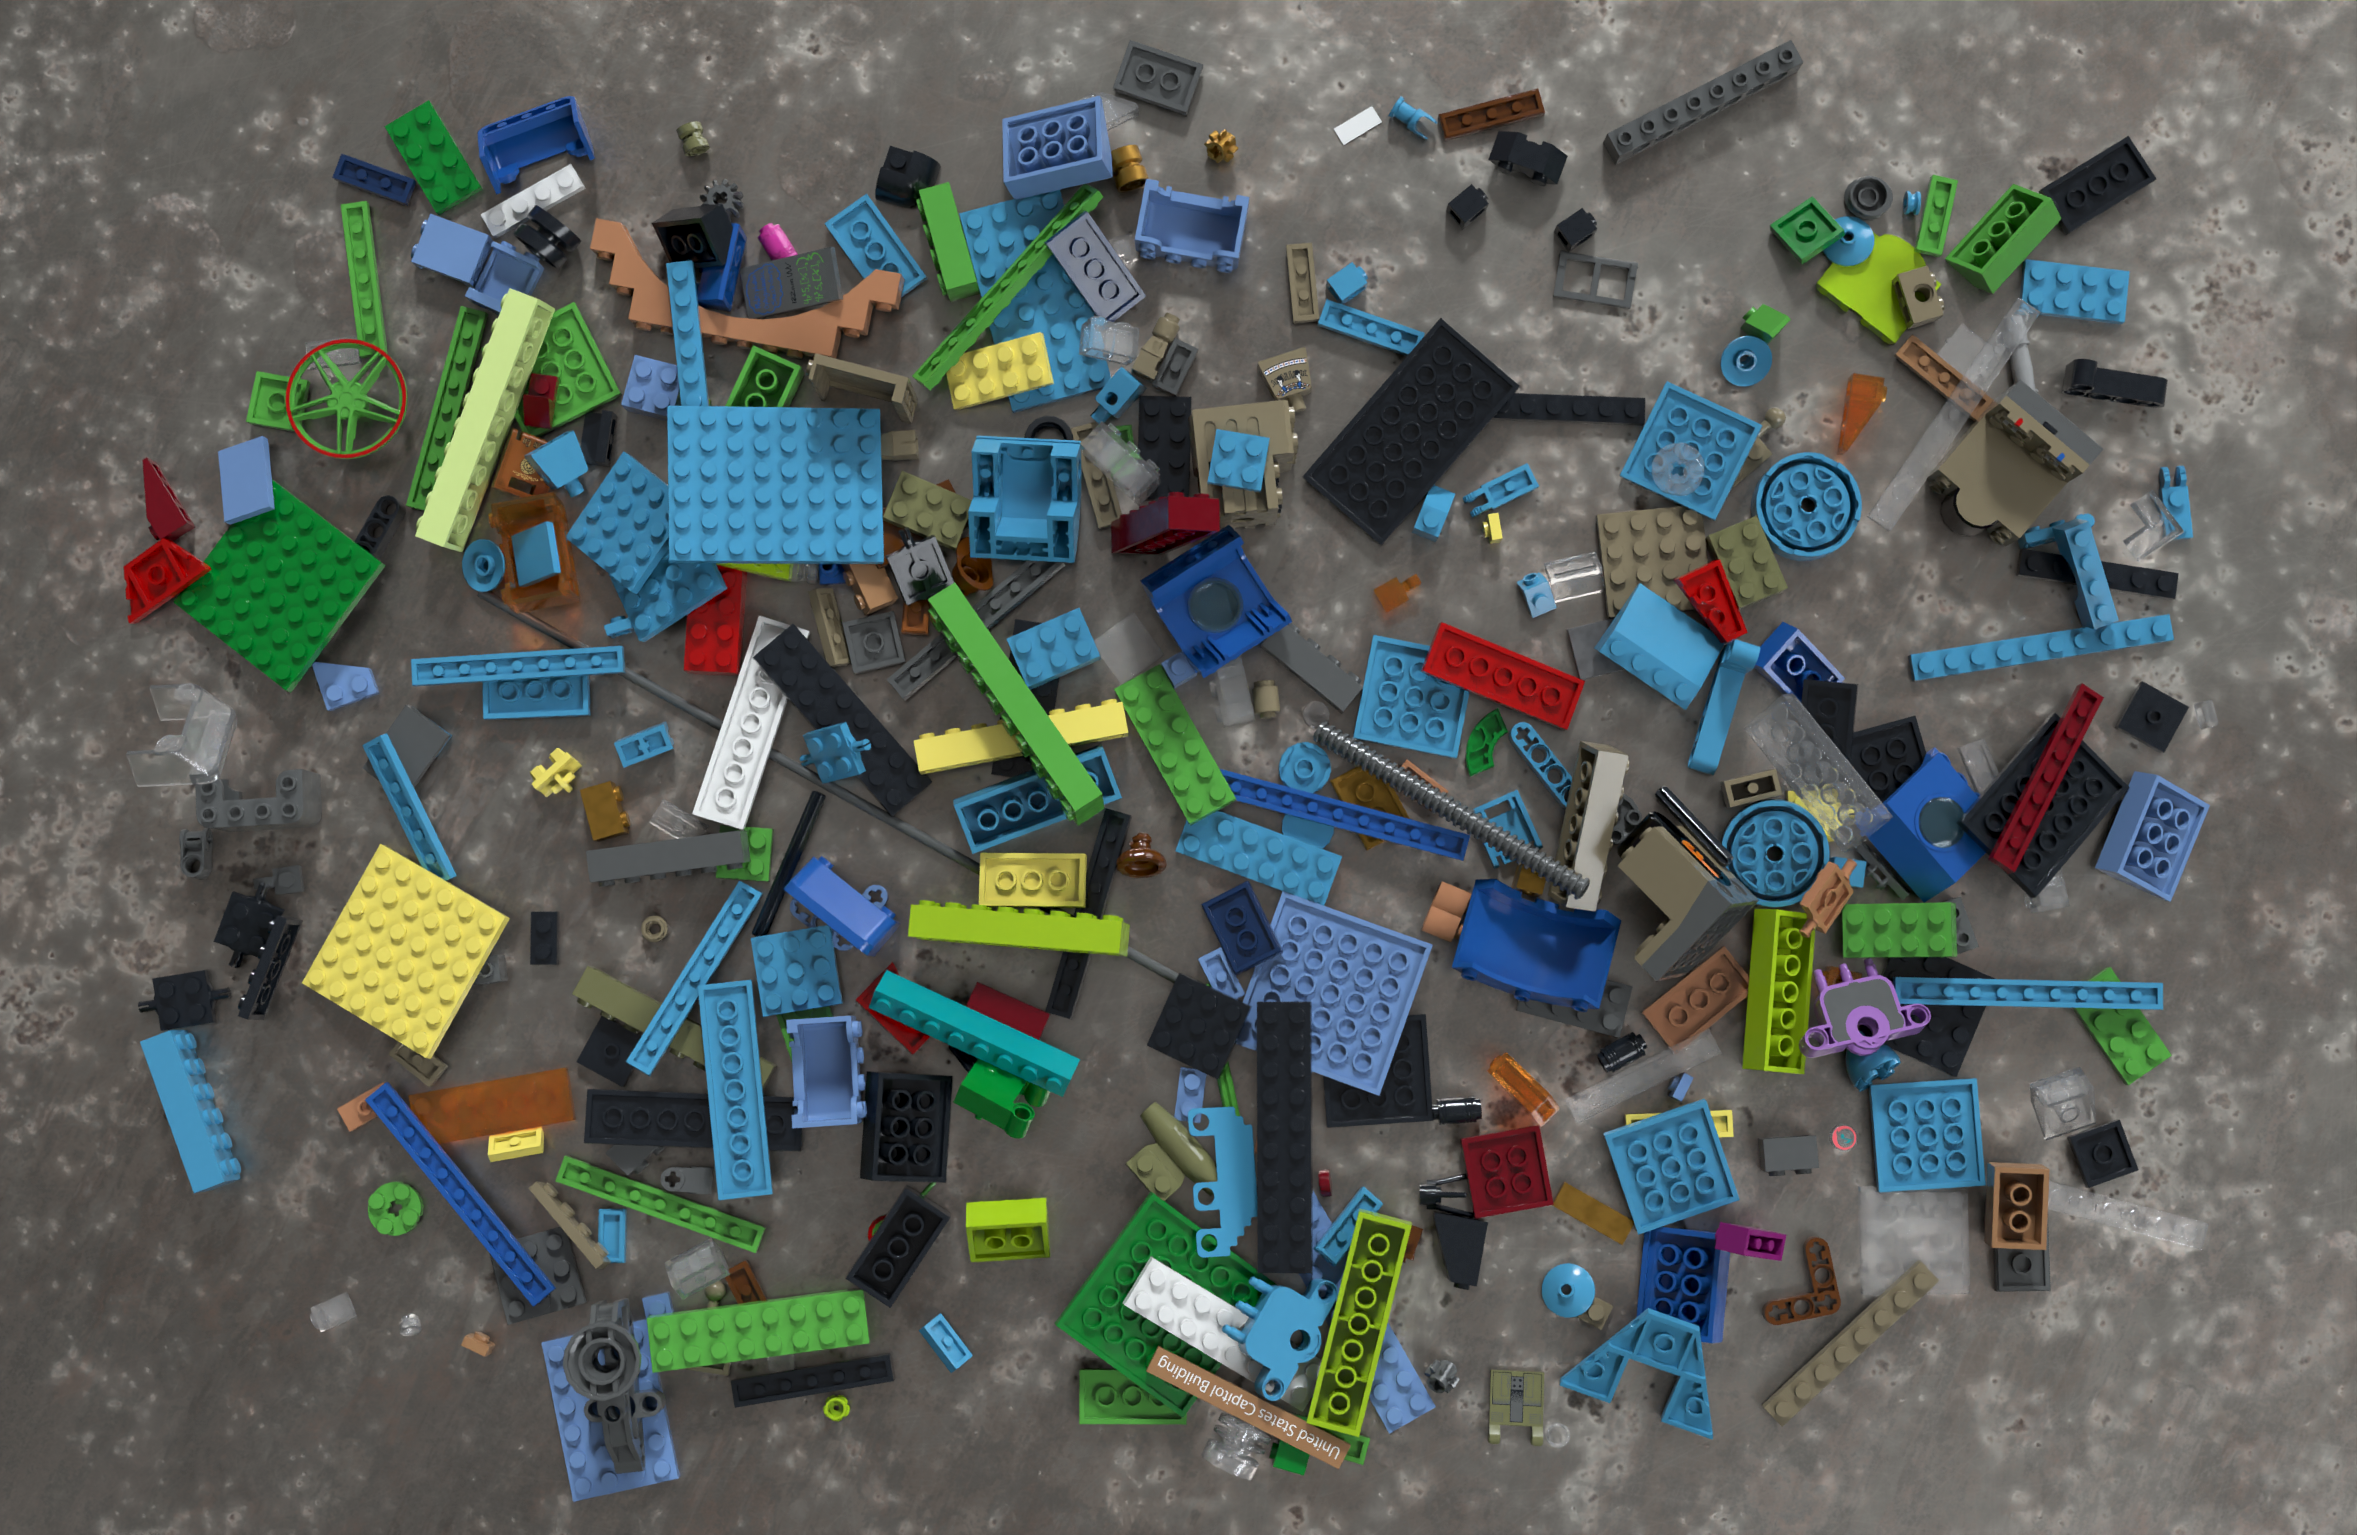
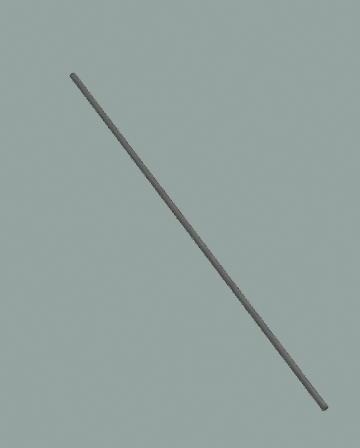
[477,591,1178,983]

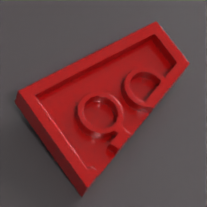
[1674,559,1748,643]

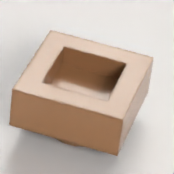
[461,1331,495,1357]

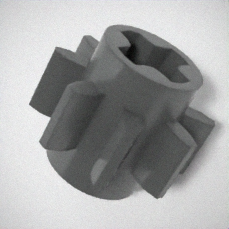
[1424,1360,1460,1394]

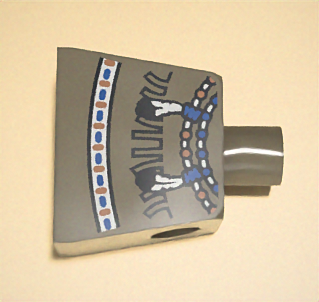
[1257,347,1312,413]

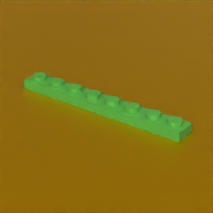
[406,306,488,511]
[556,1155,766,1253]

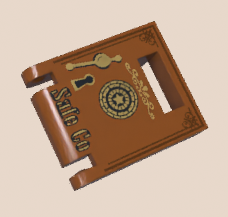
[491,428,549,505]

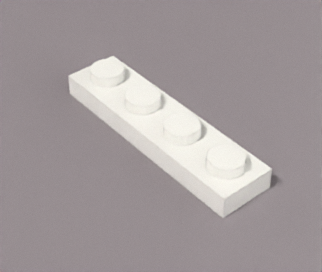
[481,164,586,239]

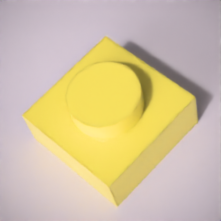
[1482,513,1503,544]

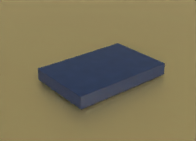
[1201,881,1283,976]

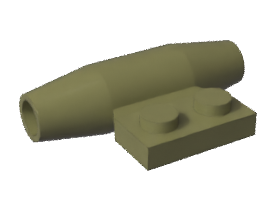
[1125,1102,1217,1201]

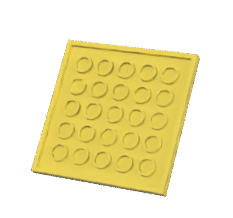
[302,844,510,1059]

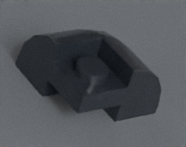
[875,146,941,208]

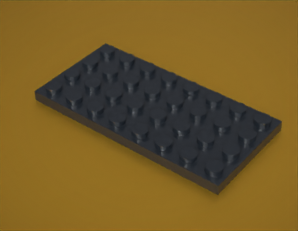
[1302,318,1520,546]

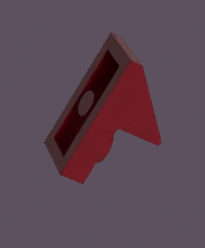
[523,373,559,430]

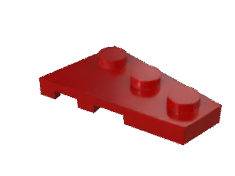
[855,962,931,1055]

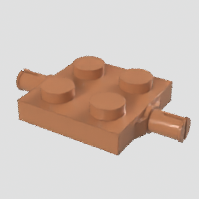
[1799,858,1857,938]

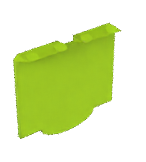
[1816,232,1941,345]

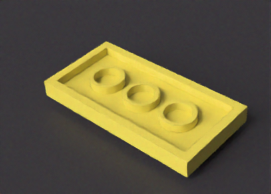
[946,332,1054,410]
[979,853,1087,908]

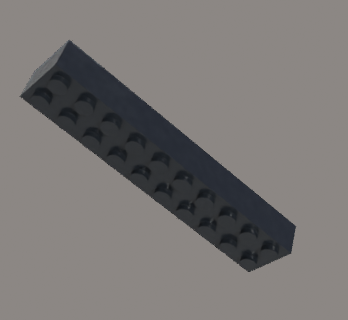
[1257,1002,1313,1273]

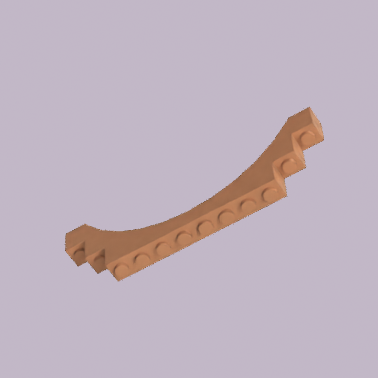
[590,218,905,360]

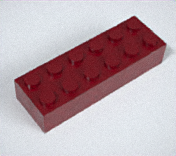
[1111,492,1220,555]

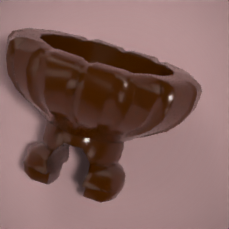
[1116,833,1167,878]

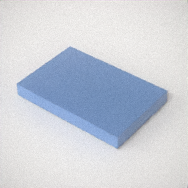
[218,436,275,525]

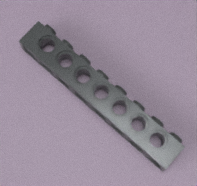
[1603,40,1803,165]

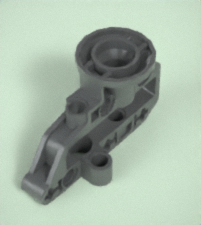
[563,1298,666,1474]

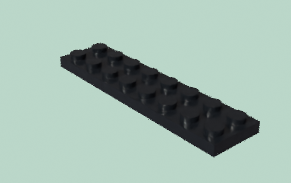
[753,624,932,817]
[584,1089,802,1152]

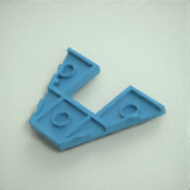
[1559,1308,1713,1439]

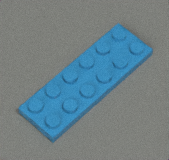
[1175,811,1342,906]

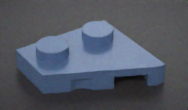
[312,662,380,711]

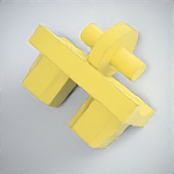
[530,748,582,797]

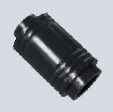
[1596,1032,1648,1073]
[1432,1096,1482,1125]

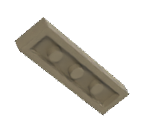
[1070,421,1122,530]
[528,1181,611,1269]

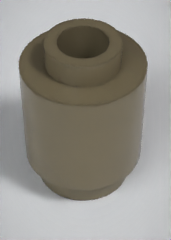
[1252,680,1280,719]

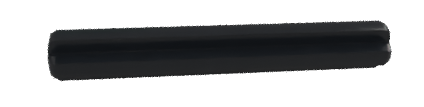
[1655,786,1733,867]

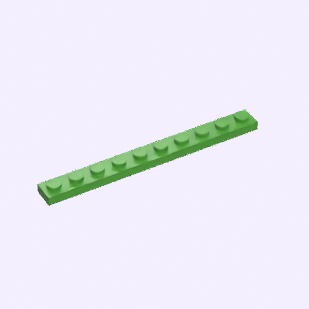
[912,184,1104,390]

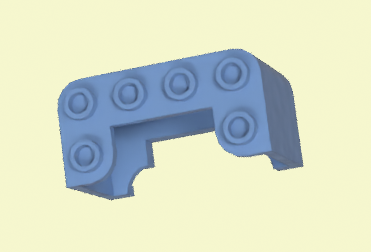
[1135,179,1250,273]
[786,1016,867,1128]

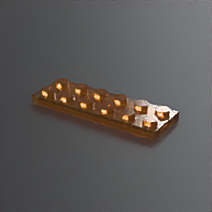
[408,1067,576,1144]

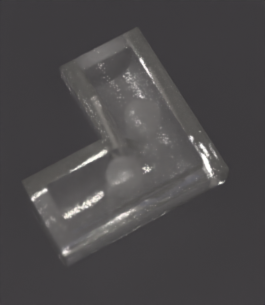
[2123,490,2184,563]

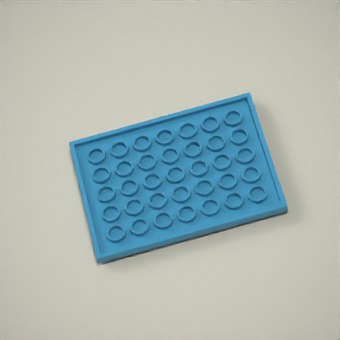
[667,406,884,564]

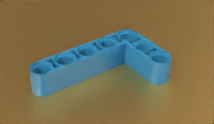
[1687,639,1760,775]

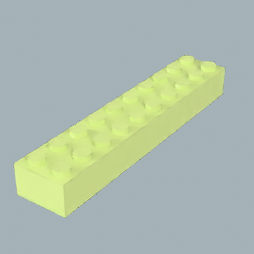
[415,288,555,553]

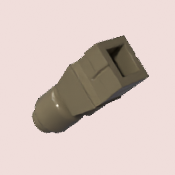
[1131,313,1180,384]
[881,430,919,461]

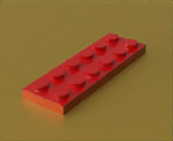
[1421,622,1585,731]

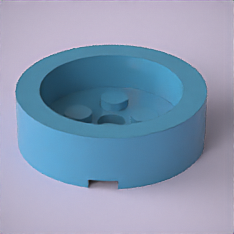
[1751,452,1862,561]
[1721,799,1830,907]

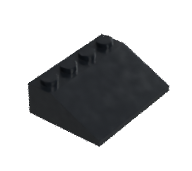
[860,1071,953,1183]

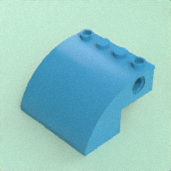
[968,436,1082,563]

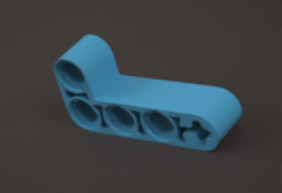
[1508,722,1572,810]

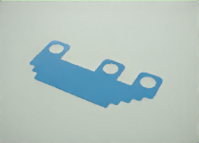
[1188,1107,1257,1258]

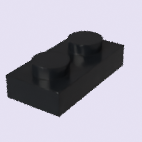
[530,912,560,965]

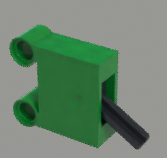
[948,1045,1051,1139]

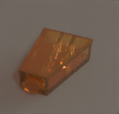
[1487,1052,1560,1127]

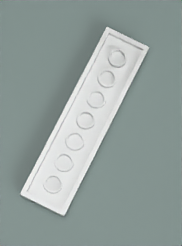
[692,616,810,830]
[1123,1257,1322,1412]

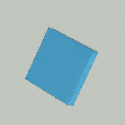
[511,522,561,587]

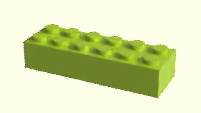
[1742,909,1815,1074]

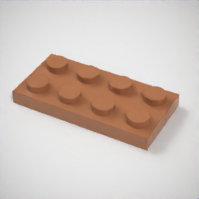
[1641,946,1749,1054]

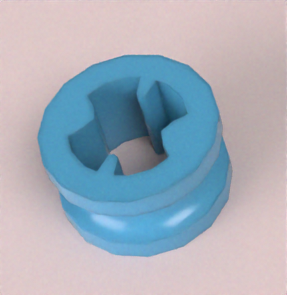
[1903,191,1921,215]

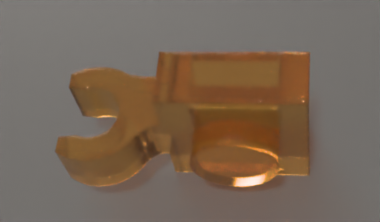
[1373,574,1421,613]

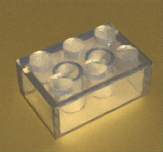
[1080,421,1161,506]

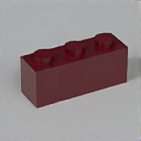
[966,982,1051,1040]

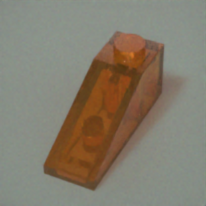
[1837,373,1887,455]

